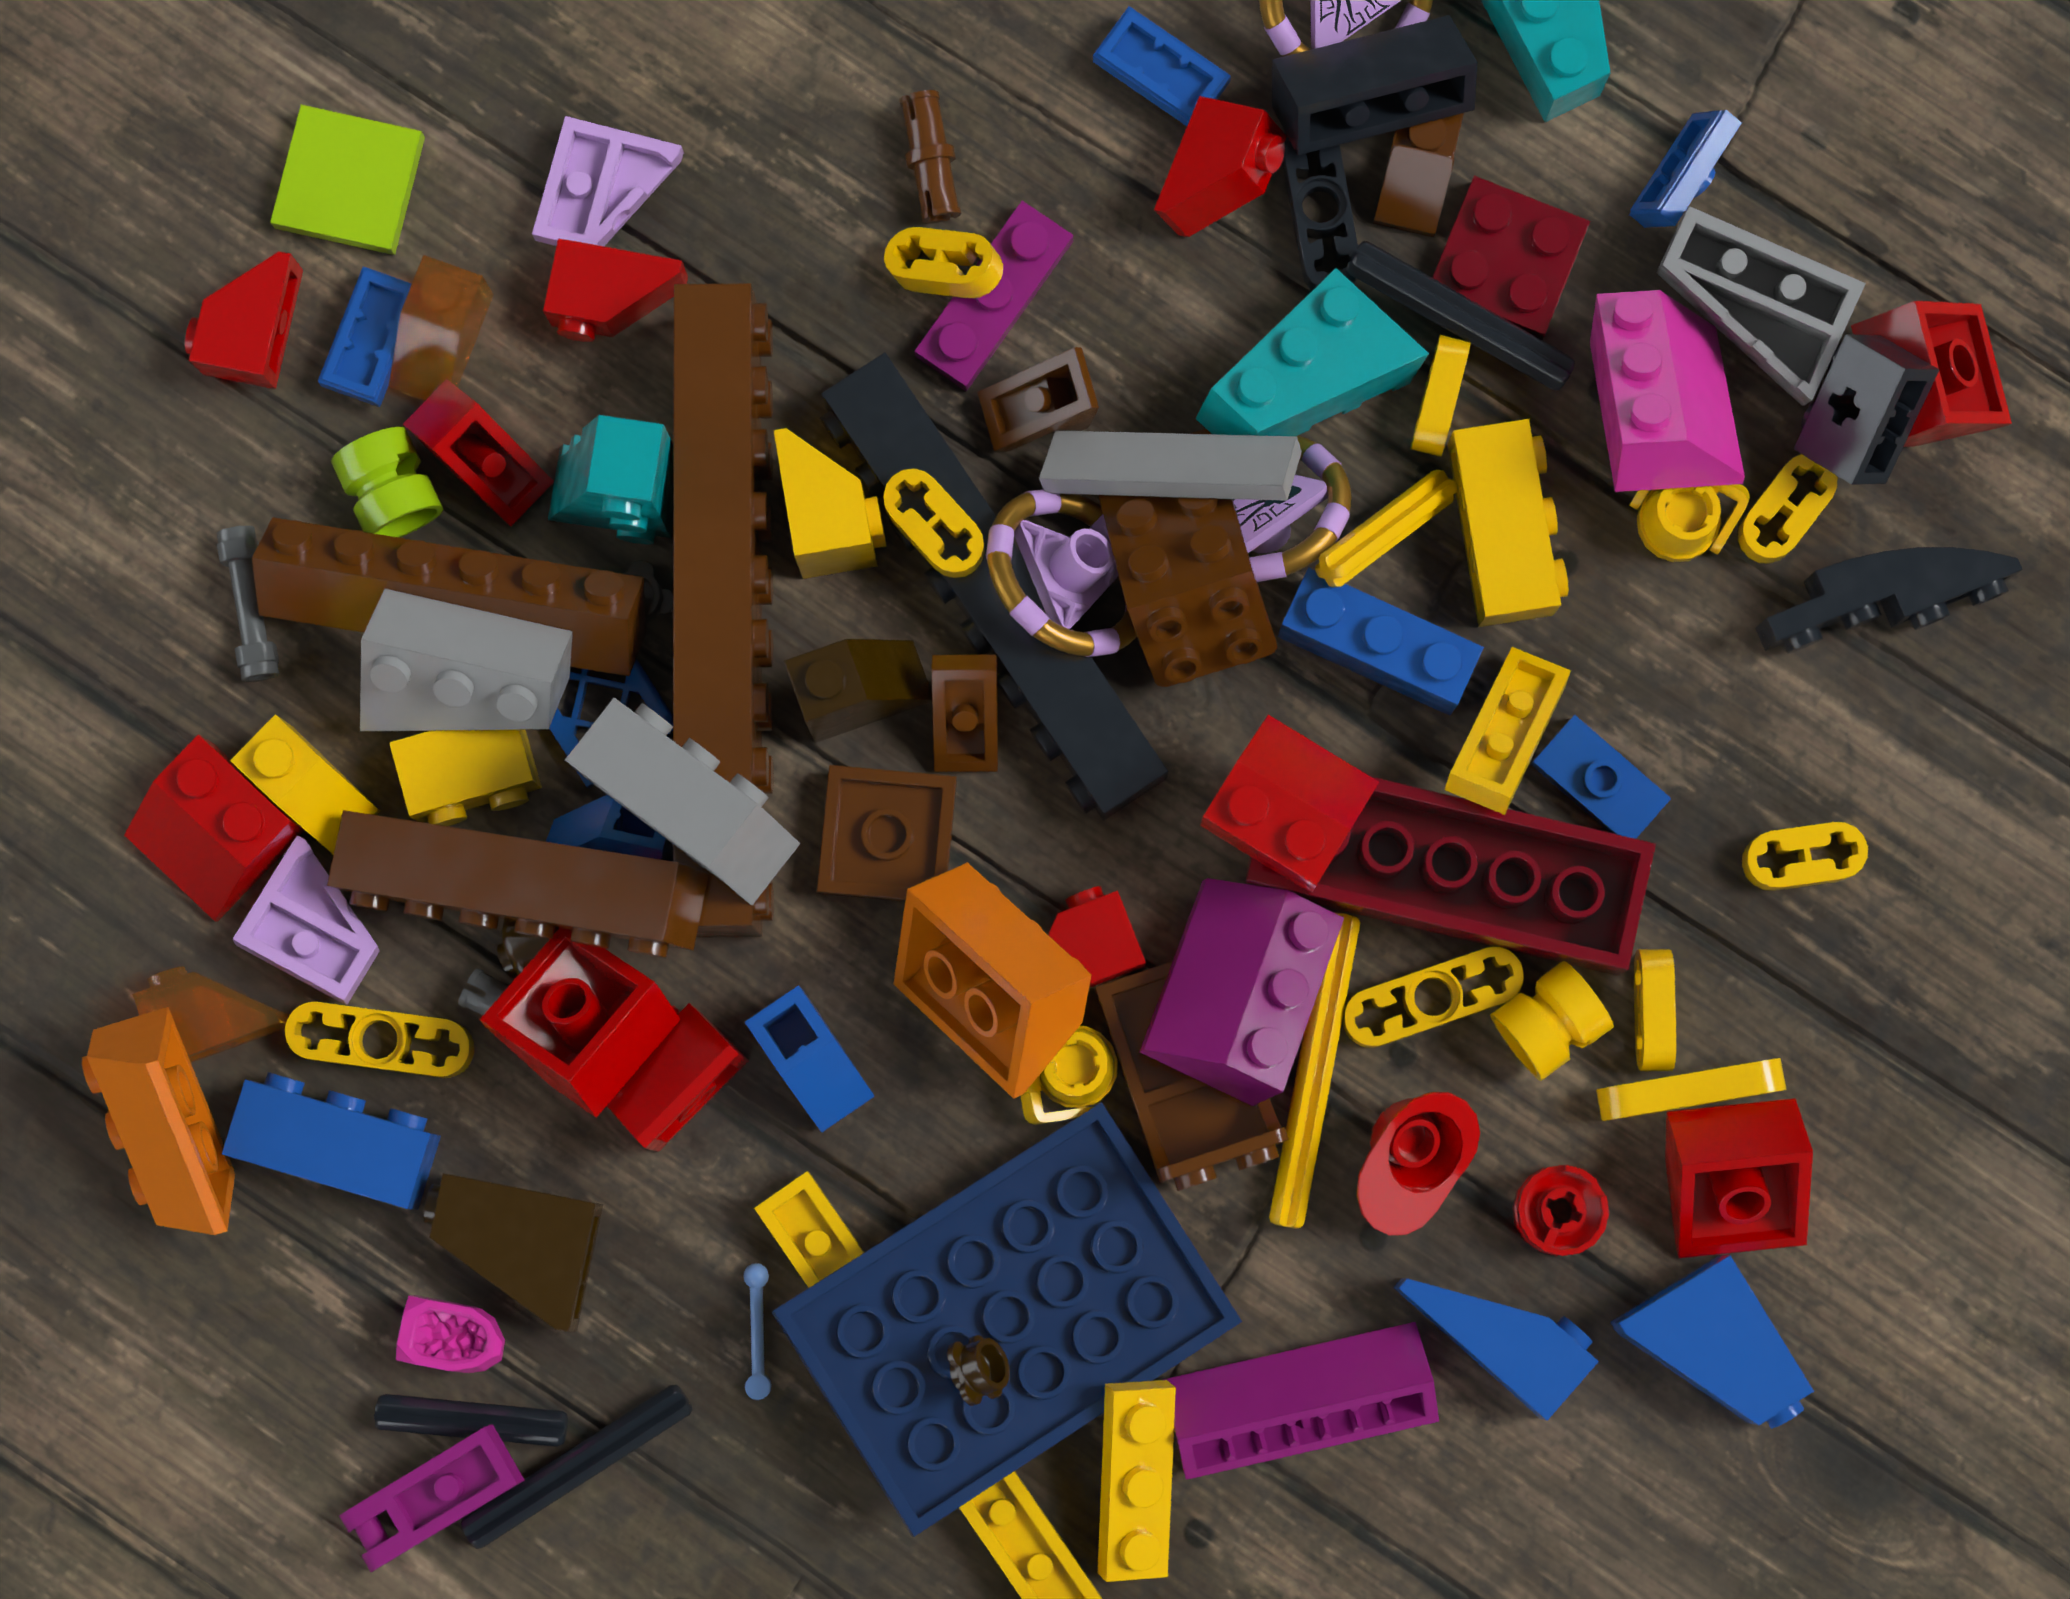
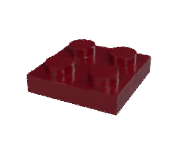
[1433,175,1591,340]

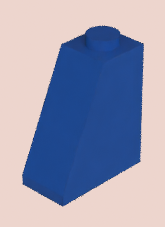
[1610,1255,1814,1429]

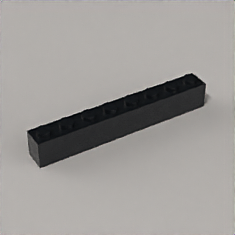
[820,352,1168,821]

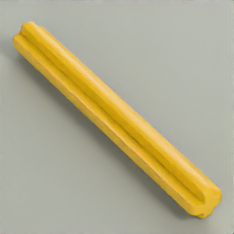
[1269,912,1360,1229]

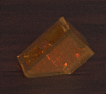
[389,255,494,401]
[132,966,289,1063]

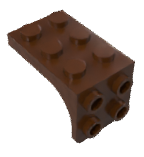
[1098,428,1277,687]
[1095,961,1289,1191]

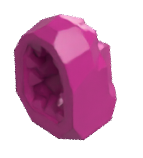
[396,1295,505,1373]

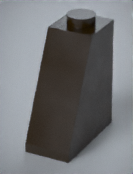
[784,639,932,743]
[424,1173,603,1332]

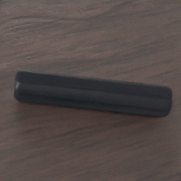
[374,1394,568,1447]

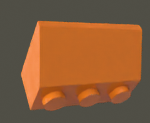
[893,862,1091,1099]
[82,1007,235,1235]

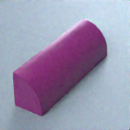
[1163,1322,1439,1480]

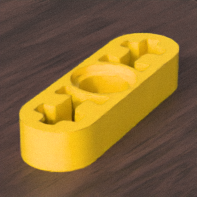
[1342,947,1524,1048]
[285,1002,474,1078]
[1596,1058,1787,1121]

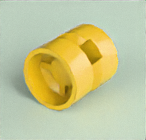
[1490,961,1614,1081]

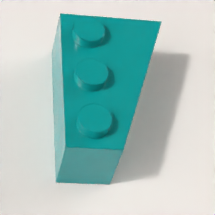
[1481,0,1611,122]
[1195,268,1429,437]
[548,415,674,545]

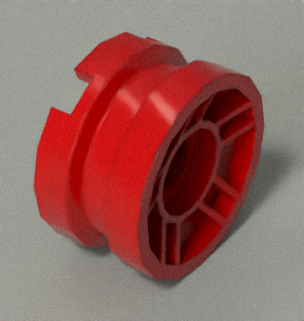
[1512,1165,1609,1256]

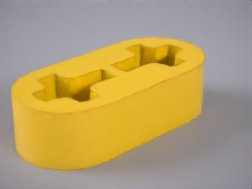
[884,227,1004,298]
[1410,335,1471,457]
[1738,454,1838,564]
[883,468,985,578]
[1742,822,1868,891]
[1634,949,1676,1071]

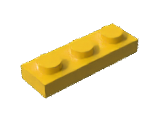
[1444,647,1571,815]
[1098,1380,1176,1582]

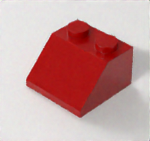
[1851,301,2012,447]
[1200,715,1379,893]
[124,734,305,922]
[479,928,681,1118]
[607,1003,749,1152]
[1665,1098,1813,1258]

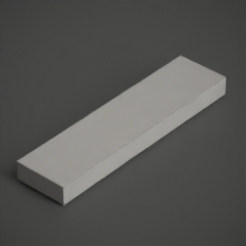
[1039,431,1302,501]

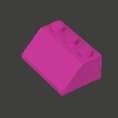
[1590,290,1745,492]

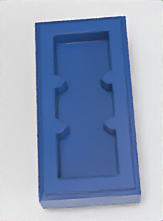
[1093,6,1231,126]
[1629,110,1742,228]
[318,266,425,407]
[1530,715,1671,839]

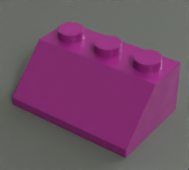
[1139,878,1344,1106]

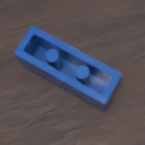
[1277,567,1484,716]
[222,1072,441,1210]

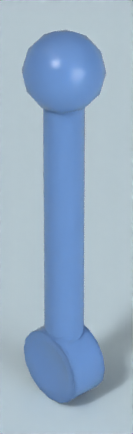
[743,1263,772,1400]

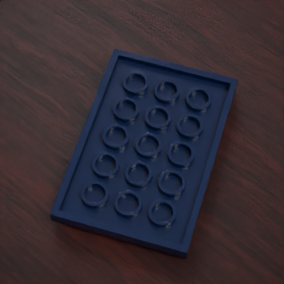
[772,1102,1242,1537]

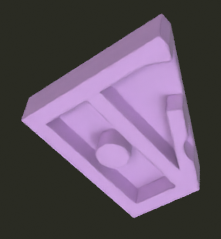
[532,116,684,246]
[233,835,380,1006]

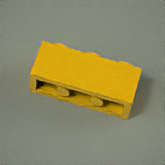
[1447,419,1569,627]

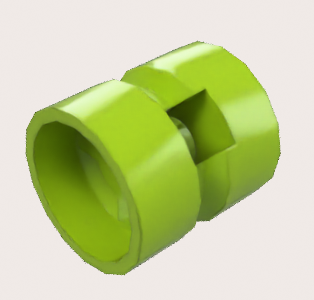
[331,427,443,538]

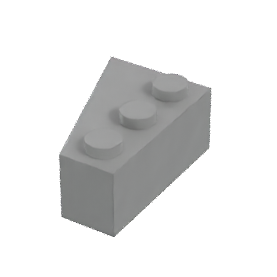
[1656,206,1866,406]
[360,589,573,731]
[565,698,801,905]

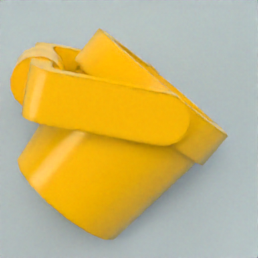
[1629,484,1750,562]
[1021,1026,1118,1125]

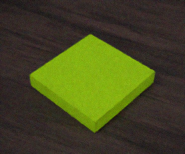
[270,104,425,255]

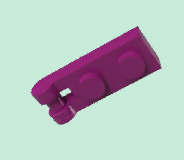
[339,1424,524,1573]

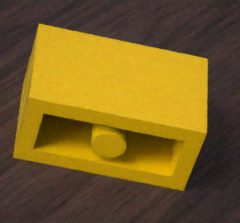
[389,729,542,826]

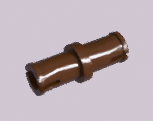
[899,90,961,223]

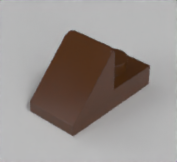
[1373,113,1464,238]
[977,347,1099,452]
[931,655,998,772]

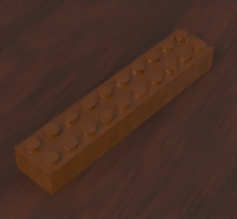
[673,283,774,937]

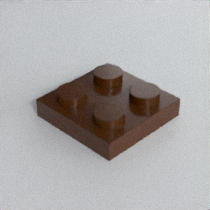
[817,765,957,902]

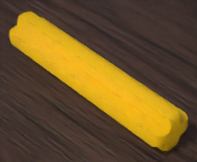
[1315,470,1458,588]

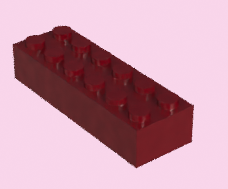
[1244,777,1656,976]

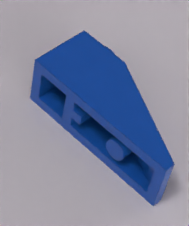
[1393,1278,1599,1421]

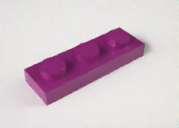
[914,201,1074,392]

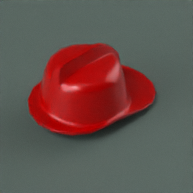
[1356,1092,1480,1235]

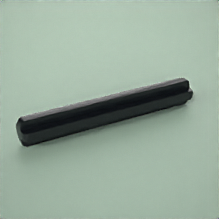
[1346,241,1575,390]
[460,1385,692,1549]

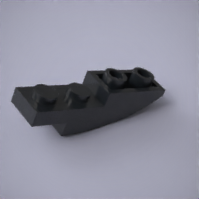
[1755,547,2023,654]

